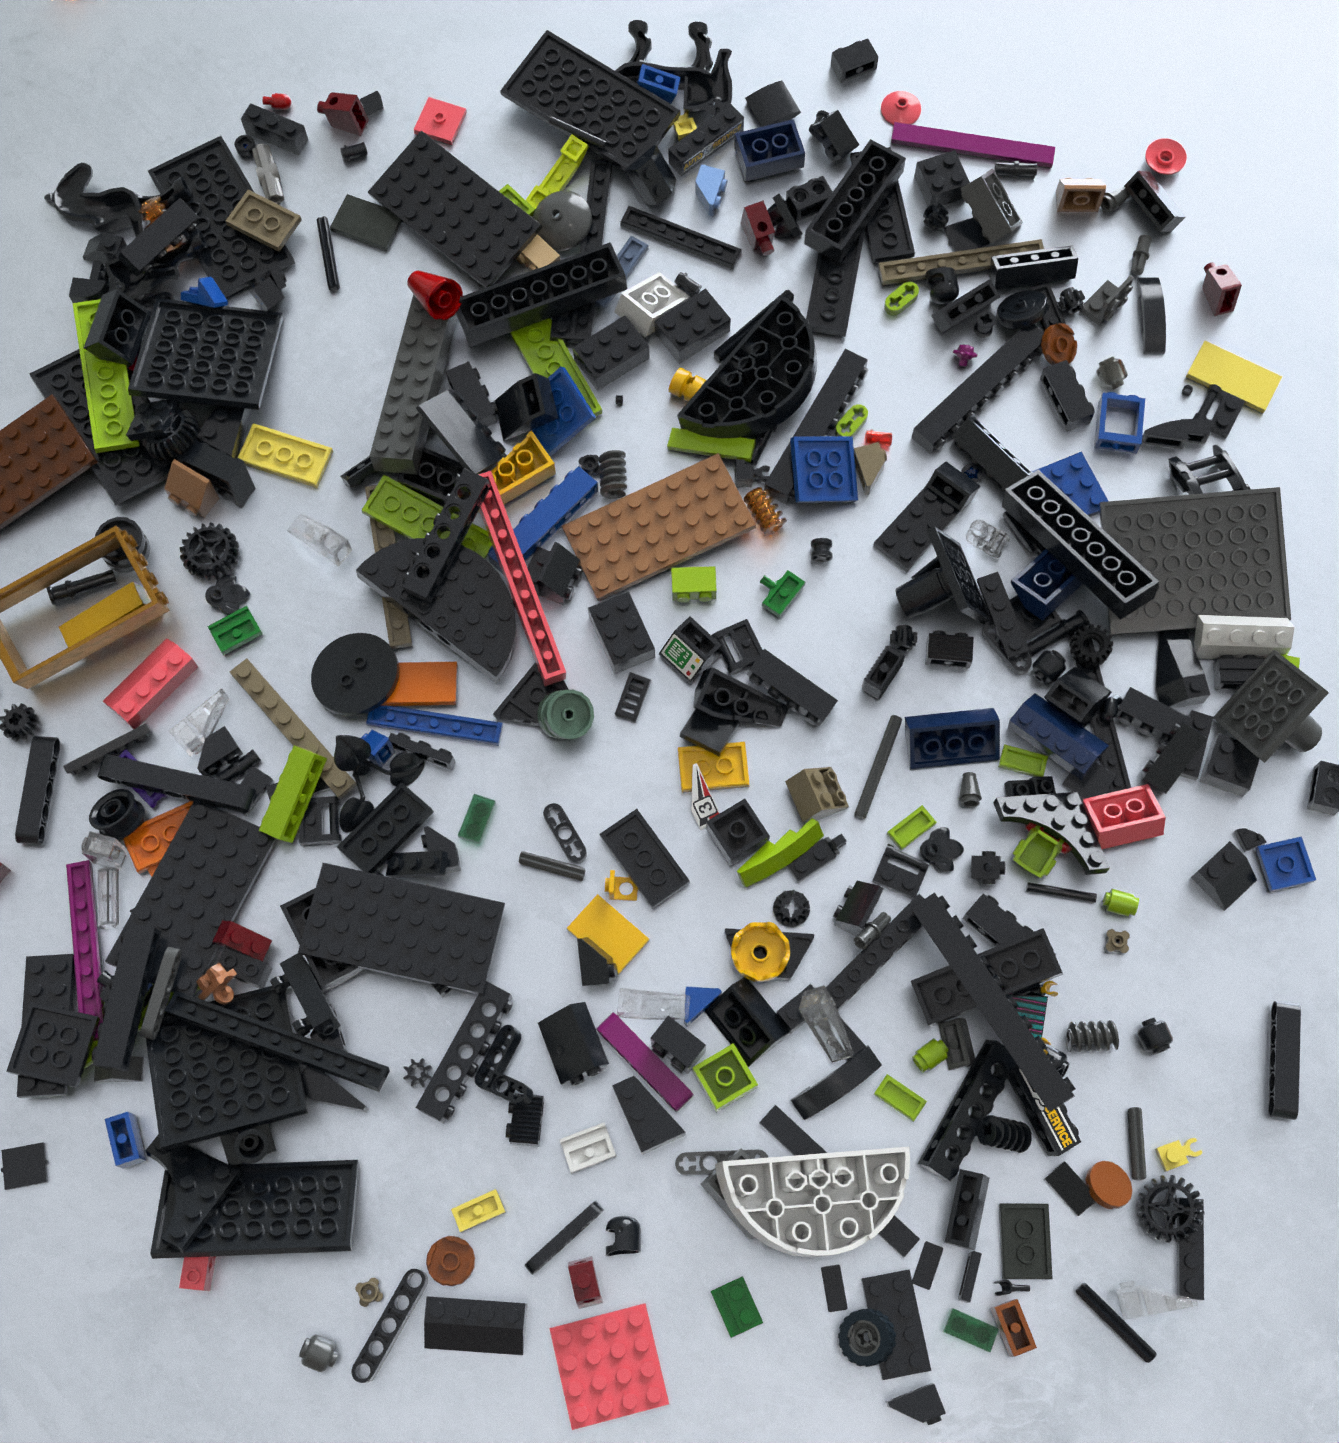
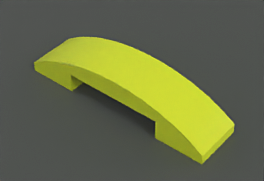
[526,134,589,209]

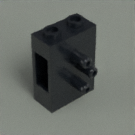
[538,1002,609,1086]

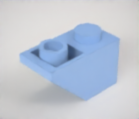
[695,164,728,216]

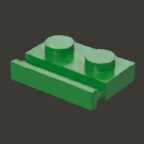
[207,606,263,655]
[710,1276,763,1338]

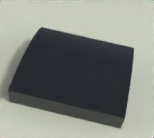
[745,80,802,127]

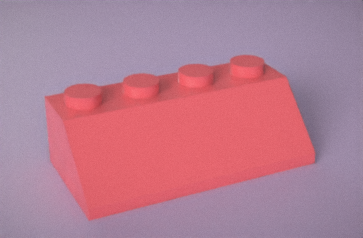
[103,638,198,729]

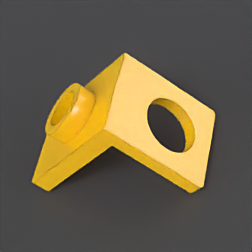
[605,870,638,901]

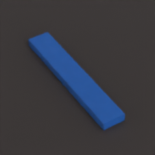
[366,705,503,746]

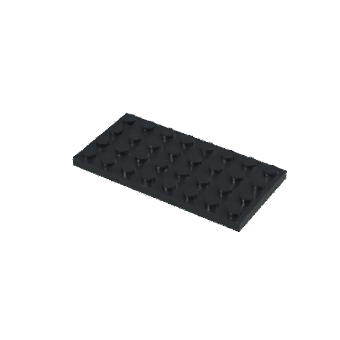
[500,30,681,172]
[368,131,543,288]
[148,136,295,298]
[29,349,179,506]
[105,799,277,996]
[298,863,505,995]
[150,1160,359,1259]

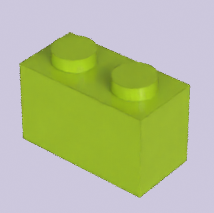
[671,566,717,603]

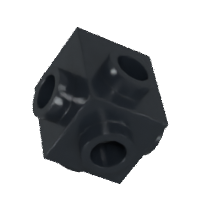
[971,851,1005,884]

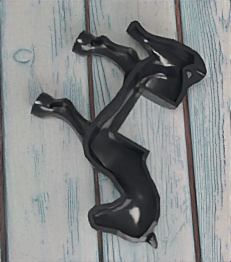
[615,20,732,115]
[44,163,207,302]

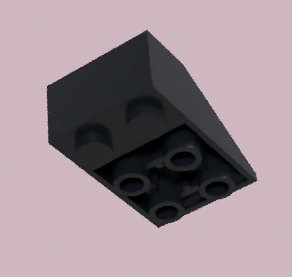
[494,373,559,441]

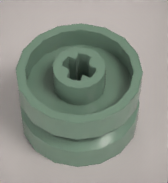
[537,689,594,739]

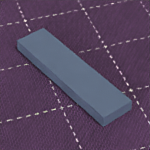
[596,236,649,311]

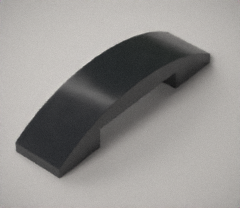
[1137,277,1166,354]
[791,1045,882,1120]

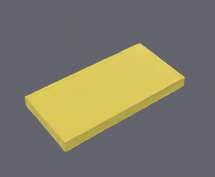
[1186,341,1282,413]
[238,423,333,488]

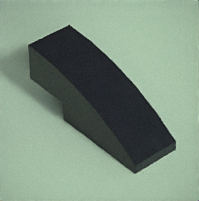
[1142,419,1211,449]

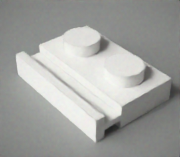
[559,1123,617,1174]

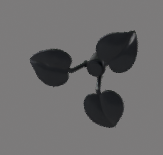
[334,735,425,832]

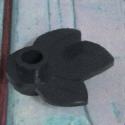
[205,574,250,615]
[920,827,964,872]

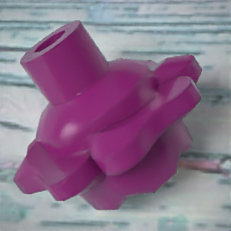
[953,344,978,366]

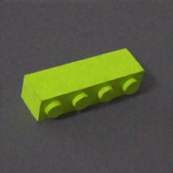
[259,745,327,843]

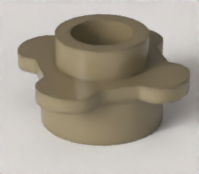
[1106,929,1130,954]
[355,1278,383,1307]

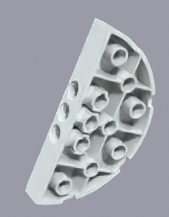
[715,1147,910,1257]

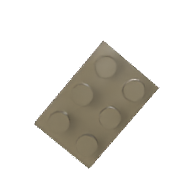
[226,190,302,252]

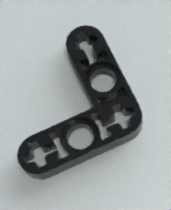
[475,1025,533,1107]

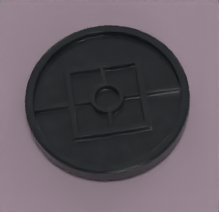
[311,633,399,716]

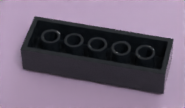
[804,139,906,264]
[911,928,1063,1027]

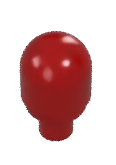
[262,93,292,110]

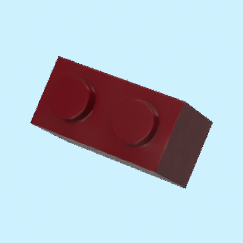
[212,920,272,962]

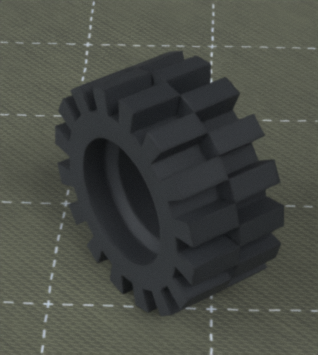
[1070,624,1113,668]

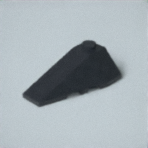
[1155,629,1210,709]
[693,667,789,727]

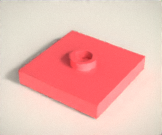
[414,97,467,145]

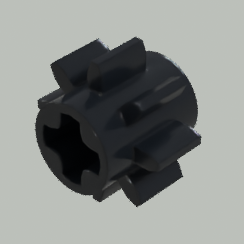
[923,203,949,231]
[1057,287,1086,314]
[890,625,918,652]
[403,1058,433,1088]

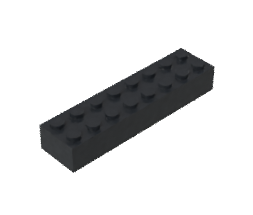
[456,242,627,347]
[1002,470,1159,620]

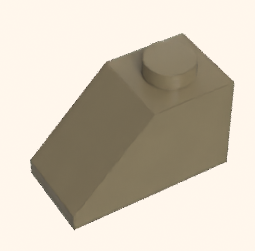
[854,442,887,495]

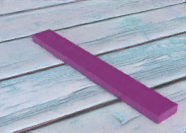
[891,122,1056,168]
[66,860,105,1041]

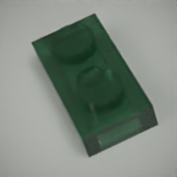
[458,794,496,845]
[943,1308,999,1352]

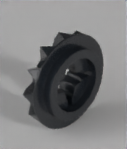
[773,890,810,927]

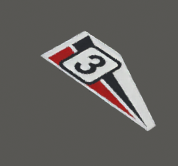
[691,763,720,830]

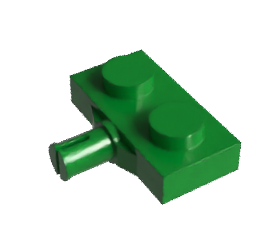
[760,570,806,618]

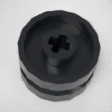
[95,517,150,573]

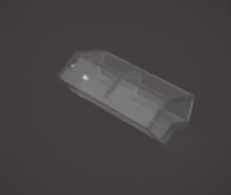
[98,867,119,929]

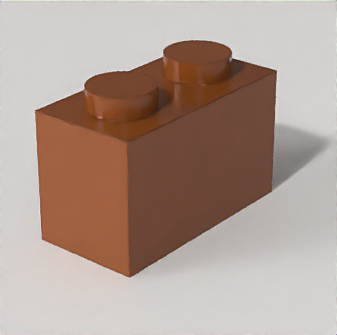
[990,1299,1037,1357]

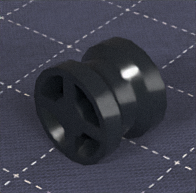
[811,538,833,562]

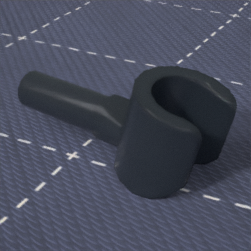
[994,1279,1030,1296]

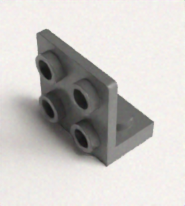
[1080,275,1134,325]

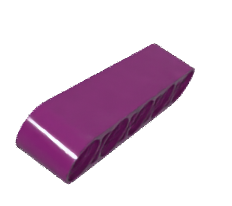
[596,1012,694,1112]

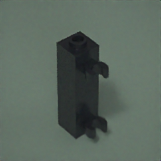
[270,953,341,1038]

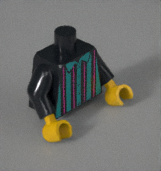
[1012,980,1058,1055]

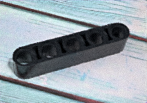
[15,736,60,845]
[1268,1001,1301,1120]
[351,1269,428,1383]

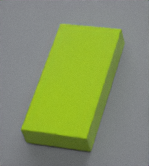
[998,744,1048,777]
[887,805,937,851]
[873,1074,927,1122]

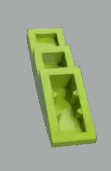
[737,818,824,887]

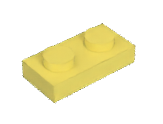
[451,1189,506,1232]

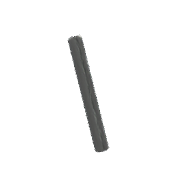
[854,715,902,819]

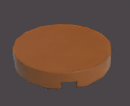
[1041,323,1078,365]
[1086,1161,1133,1209]
[426,1236,476,1286]

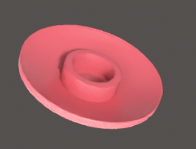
[881,91,921,125]
[1145,138,1187,175]

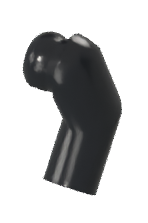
[1101,694,1122,721]

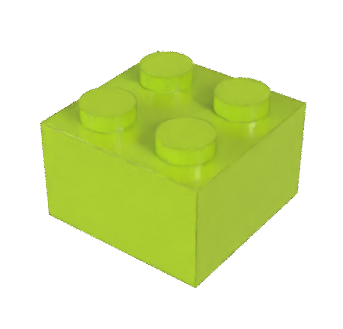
[692,1043,758,1113]

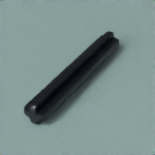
[316,216,340,291]
[1076,1283,1157,1363]

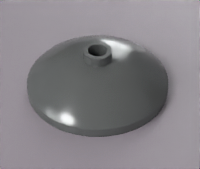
[532,191,592,251]

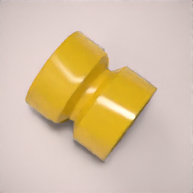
[668,367,707,402]

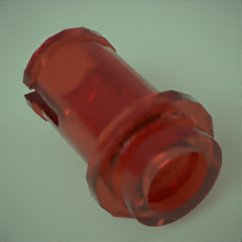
[865,429,892,446]

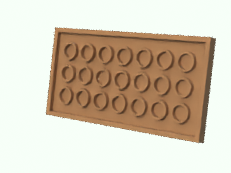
[562,453,756,602]

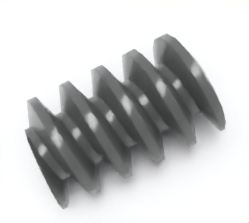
[599,450,627,499]
[1066,1020,1119,1052]

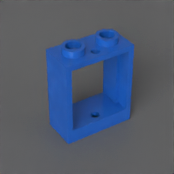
[1094,392,1146,454]

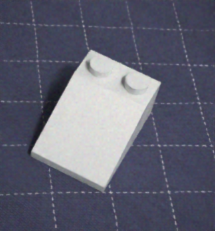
[614,272,690,337]

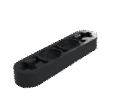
[524,1201,604,1275]

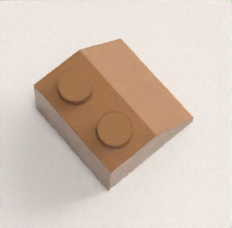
[1056,178,1106,212]
[164,459,220,518]

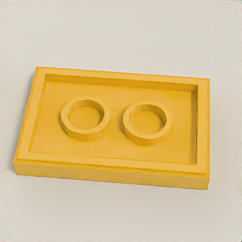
[678,742,749,793]
[567,894,650,975]

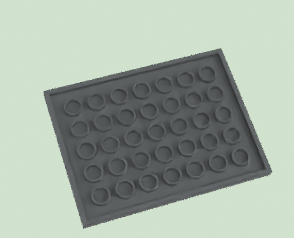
[1099,487,1291,635]

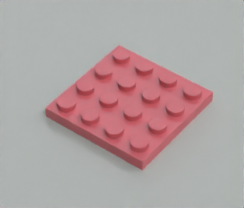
[549,1303,669,1430]

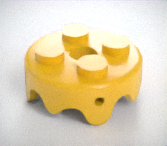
[731,922,790,982]

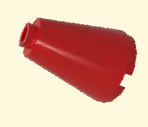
[407,270,463,320]

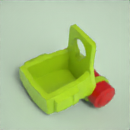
[1012,823,1072,879]

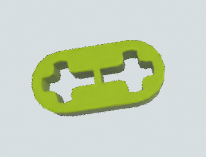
[884,282,919,316]
[835,404,868,437]

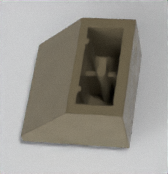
[785,767,849,822]

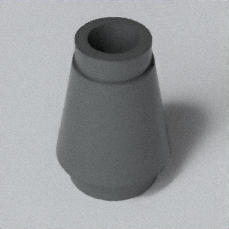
[1100,186,1130,212]
[959,772,982,808]

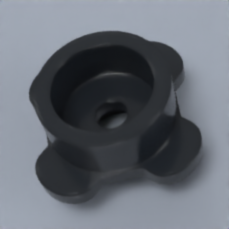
[578,455,601,475]

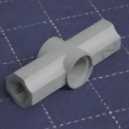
[252,143,284,205]

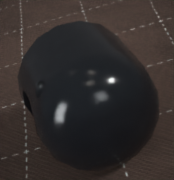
[925,267,959,304]
[606,1216,641,1256]

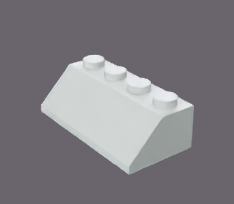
[1193,615,1295,661]

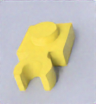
[673,112,697,141]
[1155,1138,1202,1172]

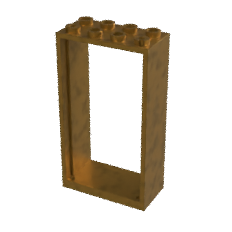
[0,526,170,689]

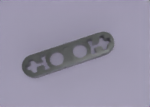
[140,947,182,1040]
[675,1149,768,1176]

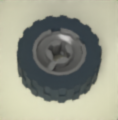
[838,1308,896,1367]

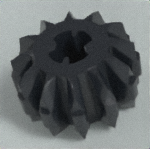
[0,703,39,742]

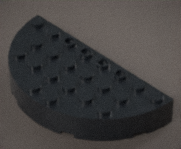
[677,295,817,438]
[356,538,516,684]

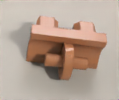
[196,962,237,1005]

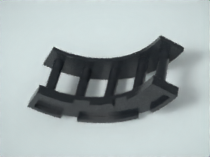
[1168,445,1250,495]

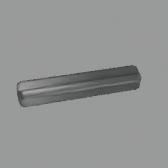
[519,851,586,881]
[1128,1107,1146,1180]

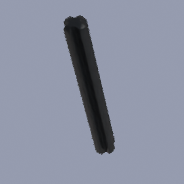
[714,290,794,361]

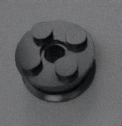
[89,789,145,842]

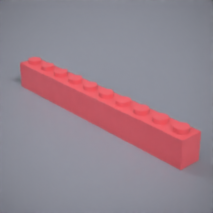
[479,471,566,686]

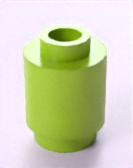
[1102,889,1139,916]
[912,1038,949,1073]

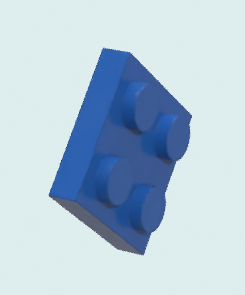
[1255,836,1316,892]

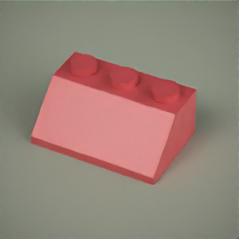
[1083,784,1166,849]

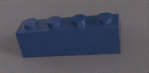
[1011,549,1083,621]
[1008,693,1109,781]
[905,708,1000,769]

